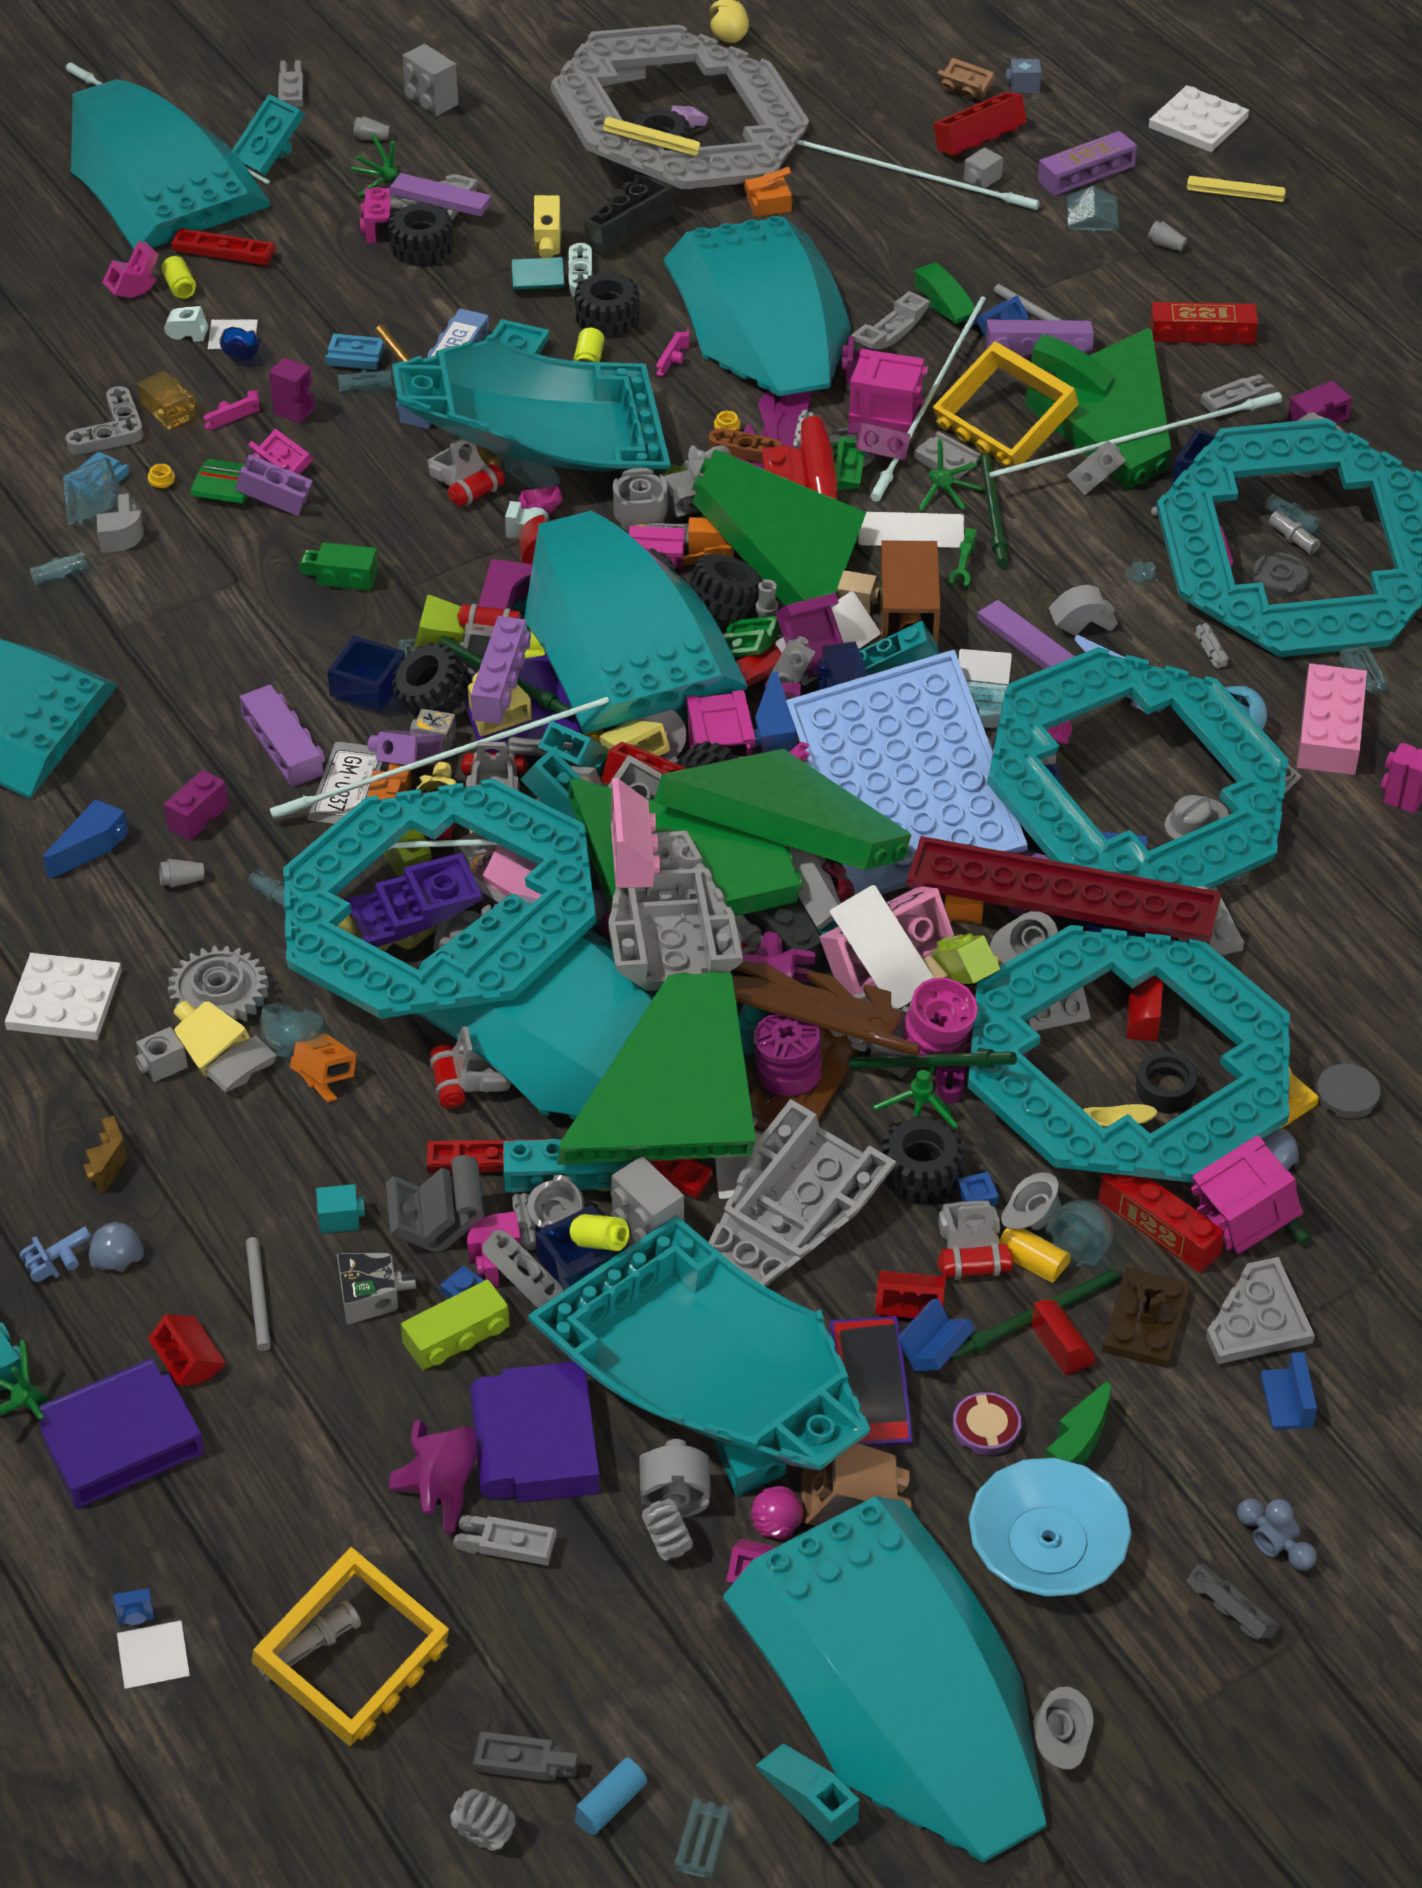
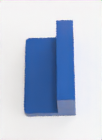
[966,295,1029,339]
[898,1299,975,1371]
[1260,1352,1317,1430]

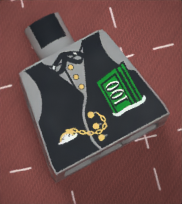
[337,1253,416,1324]

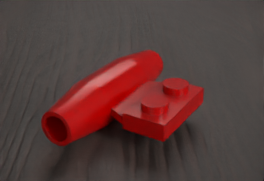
[762,416,838,500]

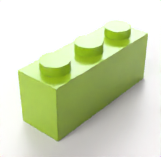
[930,933,1000,984]
[400,1279,510,1371]

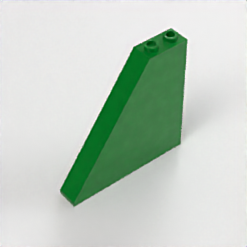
[1026,328,1171,490]
[692,449,867,606]
[654,749,912,870]
[568,778,803,916]
[557,971,756,1165]

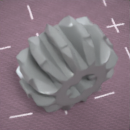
[642,1498,693,1560]
[450,1789,516,1851]

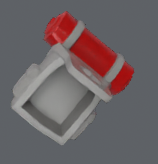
[428,439,505,508]
[457,604,522,674]
[461,742,529,791]
[430,1027,512,1110]
[938,1201,1014,1280]

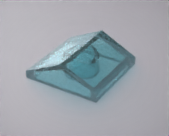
[1067,186,1119,231]
[63,457,120,525]
[966,680,1007,712]

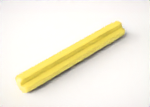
[603,117,700,156]
[1187,176,1285,202]

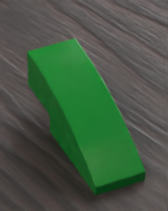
[914,262,978,324]
[1031,334,1114,396]
[1045,1381,1111,1465]

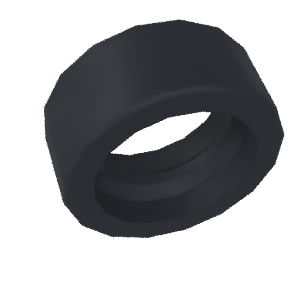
[1135,1052,1198,1113]

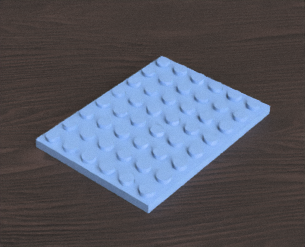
[786,650,1028,895]

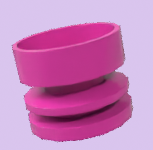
[901,978,978,1055]

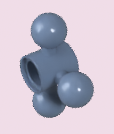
[1237,1498,1317,1571]

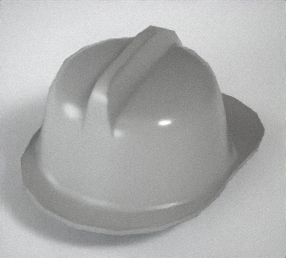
[1164,795,1229,839]
[990,911,1059,966]
[1001,1172,1061,1230]
[1034,1687,1094,1770]

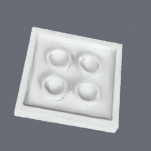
[1149,85,1249,152]
[5,953,122,1040]

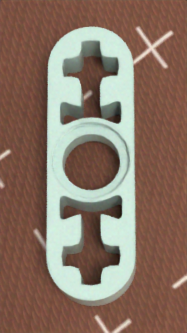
[569,243,592,297]

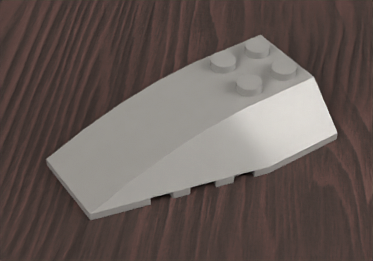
[609,831,743,991]
[708,1099,896,1287]

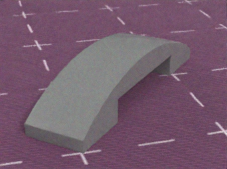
[851,291,930,350]

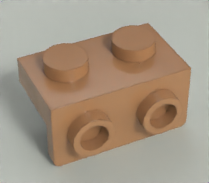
[937,58,996,101]

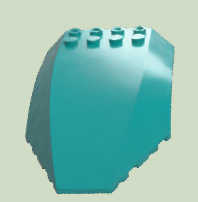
[71,79,271,250]
[663,216,851,396]
[392,334,671,473]
[524,511,747,734]
[0,639,117,799]
[416,893,658,1119]
[528,1215,870,1470]
[723,1496,1046,1863]

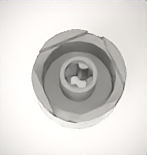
[613,468,668,530]
[639,1439,711,1517]

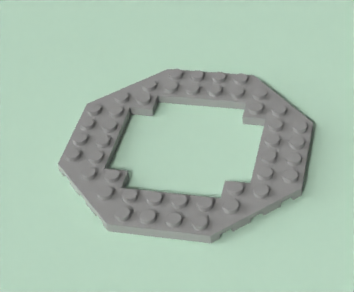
[550,25,809,190]

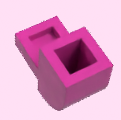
[102,241,159,298]
[467,1211,521,1288]

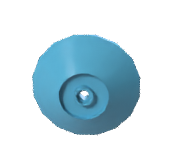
[968,1458,1132,1597]

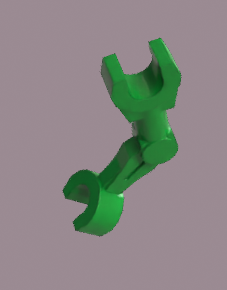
[949,528,977,589]

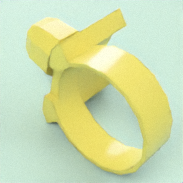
[416,762,457,792]

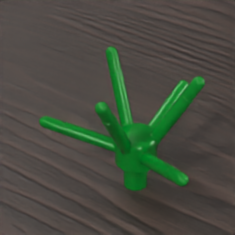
[350,133,400,197]
[919,439,983,511]
[873,1067,958,1129]
[0,1340,49,1420]

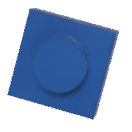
[957,1172,999,1206]
[440,1265,484,1299]
[113,1588,154,1625]

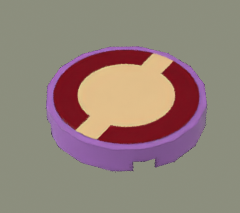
[953,1392,1021,1456]

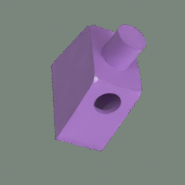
[368,731,443,765]

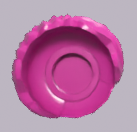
[519,486,563,516]
[751,1486,804,1540]

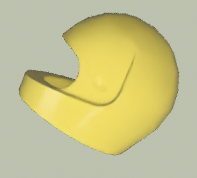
[709,0,749,43]

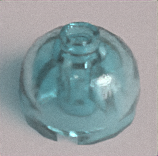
[260,1004,324,1058]
[1046,1199,1114,1267]

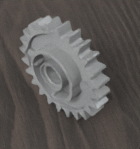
[168,946,269,1022]

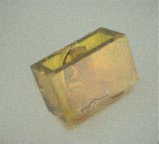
[137,370,196,430]

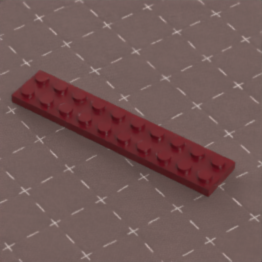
[907,836,1221,945]

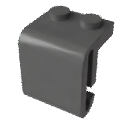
[386,1155,484,1252]

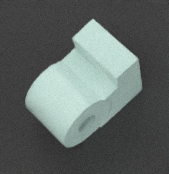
[164,306,209,342]
[505,501,549,539]

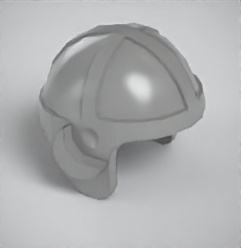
[527,1175,585,1237]

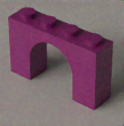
[478,559,533,610]

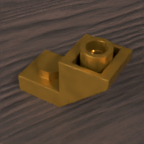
[83,1115,127,1194]

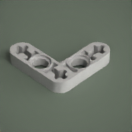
[66,386,143,455]

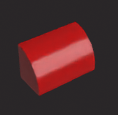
[519,515,546,564]
[1126,975,1163,1042]
[875,1270,946,1318]
[1031,1300,1095,1376]
[148,1314,226,1386]

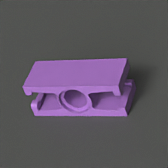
[235,454,313,516]

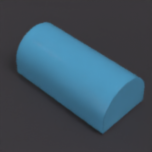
[575,1757,647,1835]

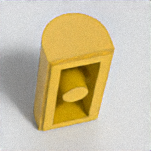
[999,1228,1071,1284]

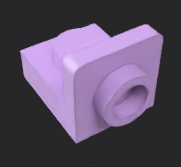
[671,106,708,128]

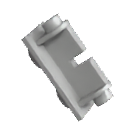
[1067,440,1126,495]
[765,636,815,686]

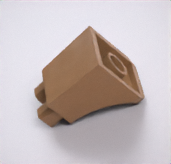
[801,1443,911,1526]

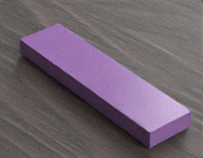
[390,173,491,216]
[977,600,1075,669]

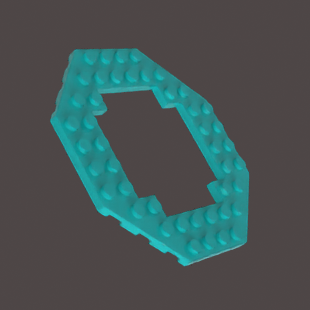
[1156,418,1422,657]
[987,647,1289,890]
[283,779,597,1019]
[968,925,1290,1183]

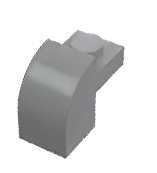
[664,470,701,518]
[97,493,144,553]
[1049,585,1118,636]

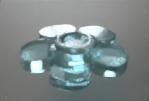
[1124,561,1156,583]

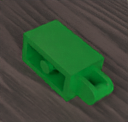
[298,542,378,591]

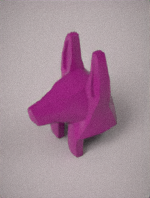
[733,932,815,982]
[389,1420,478,1534]

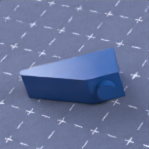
[753,671,797,753]
[43,799,128,878]

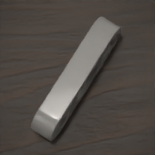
[482,1230,563,1308]

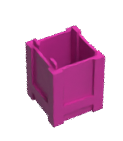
[849,349,928,433]
[686,690,755,757]
[1191,1135,1303,1255]

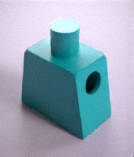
[538,721,609,775]
[714,1441,786,1497]

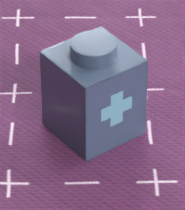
[1005,59,1041,93]

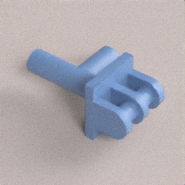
[20,1226,92,1282]

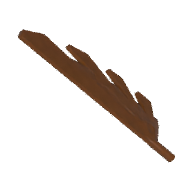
[732,962,921,1056]
[750,986,877,1132]

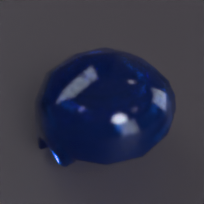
[219,326,261,361]

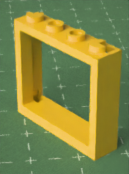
[933,341,1079,467]
[252,1547,449,1747]

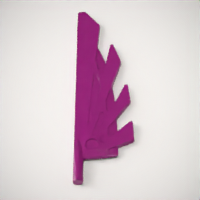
[736,389,812,469]

